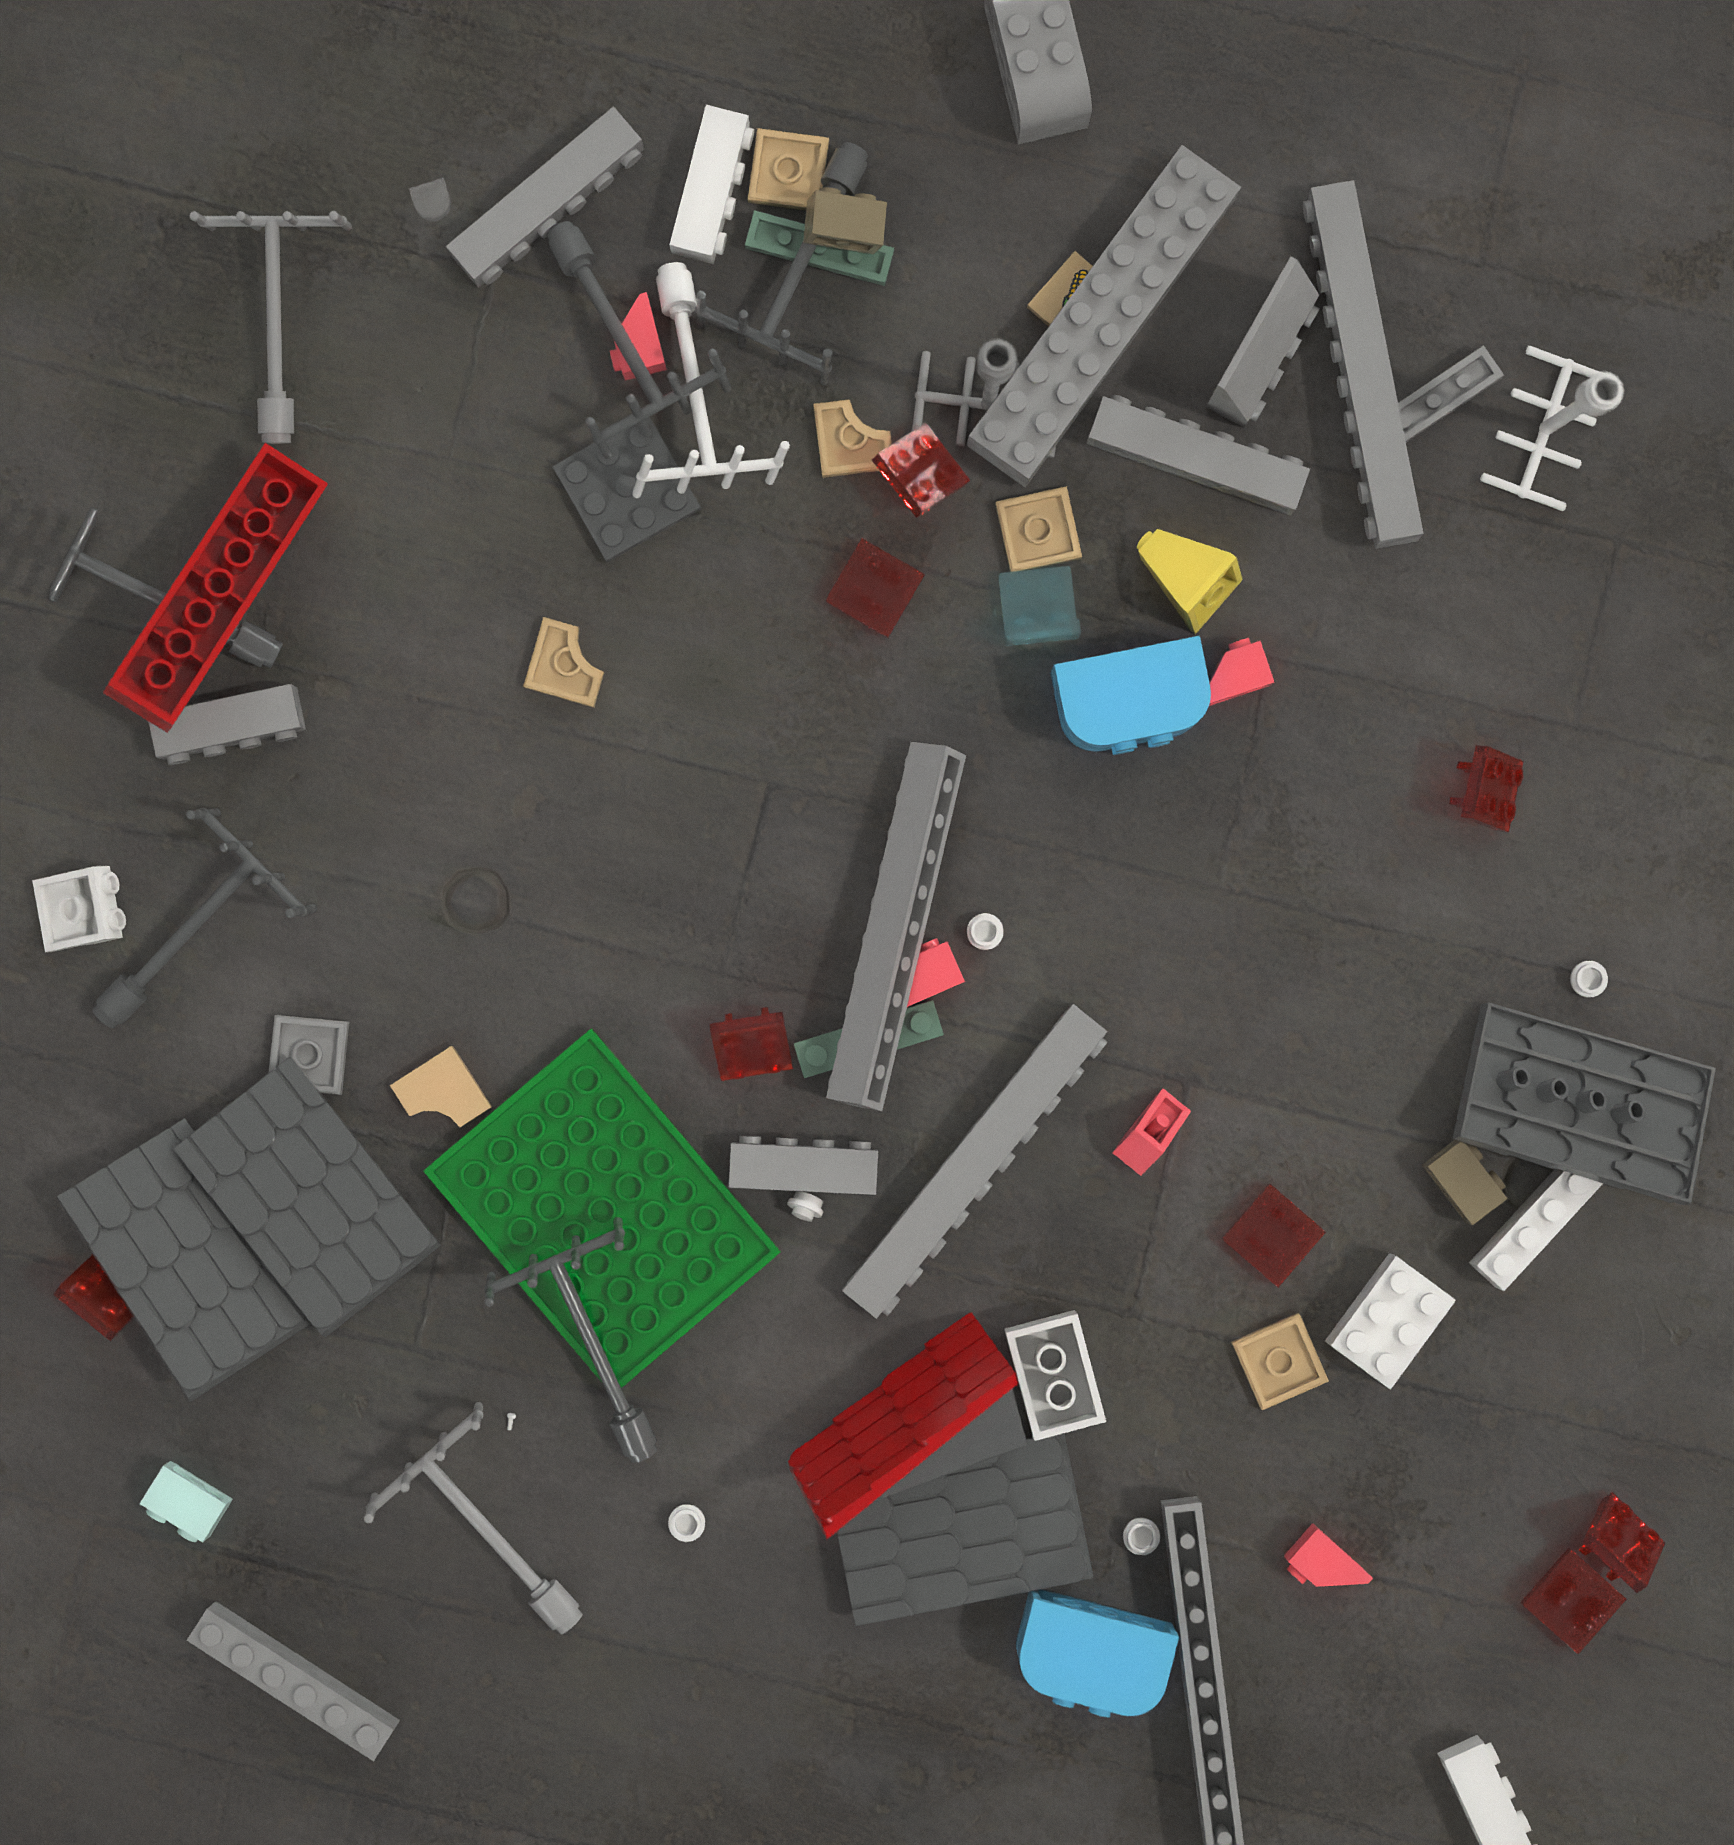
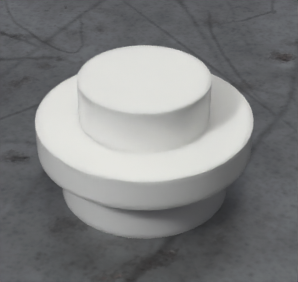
[967,913,1003,950]
[1570,961,1608,997]
[787,1191,823,1222]
[668,1504,705,1542]
[1123,1518,1160,1555]

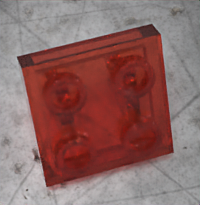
[872,423,971,518]
[825,538,925,639]
[1449,745,1524,832]
[710,1007,793,1081]
[1221,1184,1326,1288]
[53,1254,134,1341]
[1579,1492,1665,1593]
[1520,1548,1627,1654]

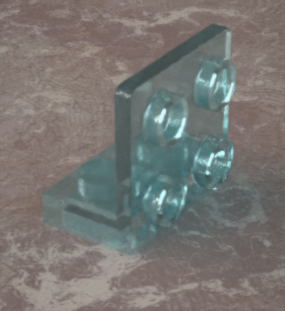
[998,566,1081,646]

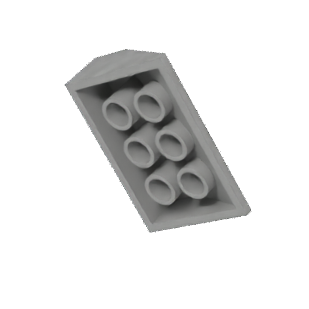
[1206,257,1319,428]

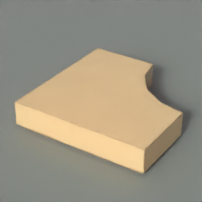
[814,399,894,478]
[523,617,604,708]
[390,1046,492,1127]

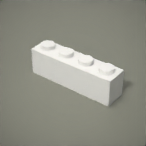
[670,105,754,264]
[1469,1169,1603,1291]
[1437,1735,1538,1845]

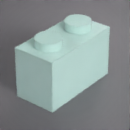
[140,1461,233,1542]

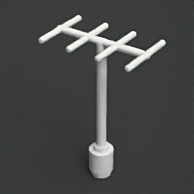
[632,262,790,498]
[1480,346,1623,511]

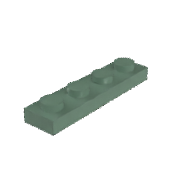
[745,210,895,286]
[793,1000,944,1078]

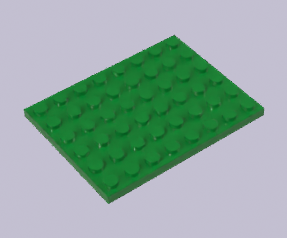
[423,1028,781,1388]

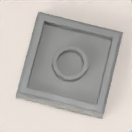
[269,1015,349,1095]

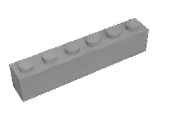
[446,106,644,288]
[1086,395,1310,516]
[187,1601,400,1761]

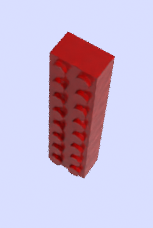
[103,443,328,733]

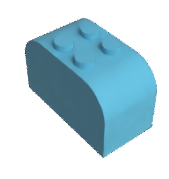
[1050,636,1211,755]
[1016,1589,1179,1717]

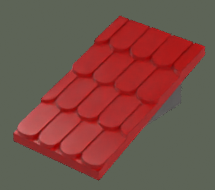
[788,1312,1027,1539]

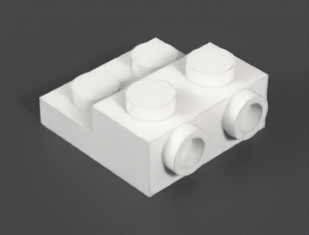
[32,866,126,952]

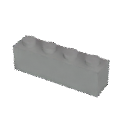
[148,684,306,765]
[729,1136,878,1195]

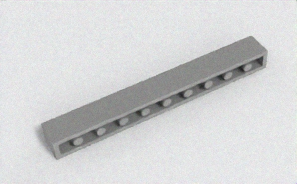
[1303,180,1424,549]
[826,742,966,1111]
[842,1004,1108,1319]
[1160,1496,1244,1845]

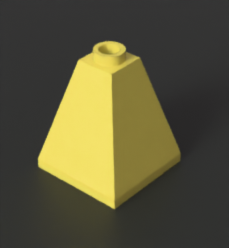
[1137,529,1243,634]

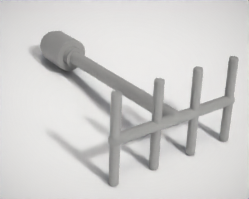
[190,211,352,444]
[911,339,1056,458]
[364,1402,583,1634]

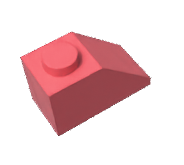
[609,292,667,381]
[1209,638,1274,706]
[907,938,965,1007]
[1113,1088,1191,1176]
[1284,1523,1373,1587]

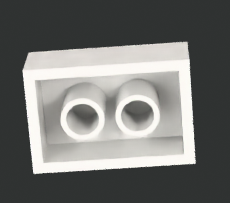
[1325,1253,1456,1390]
[1004,1310,1106,1441]

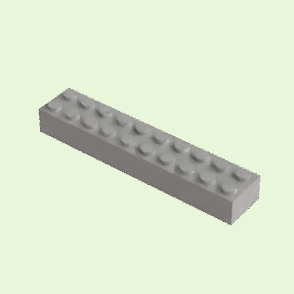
[967,145,1241,488]

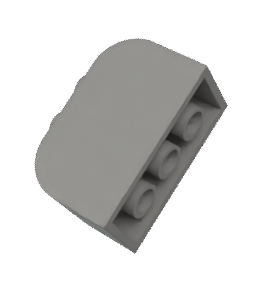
[984,0,1092,145]

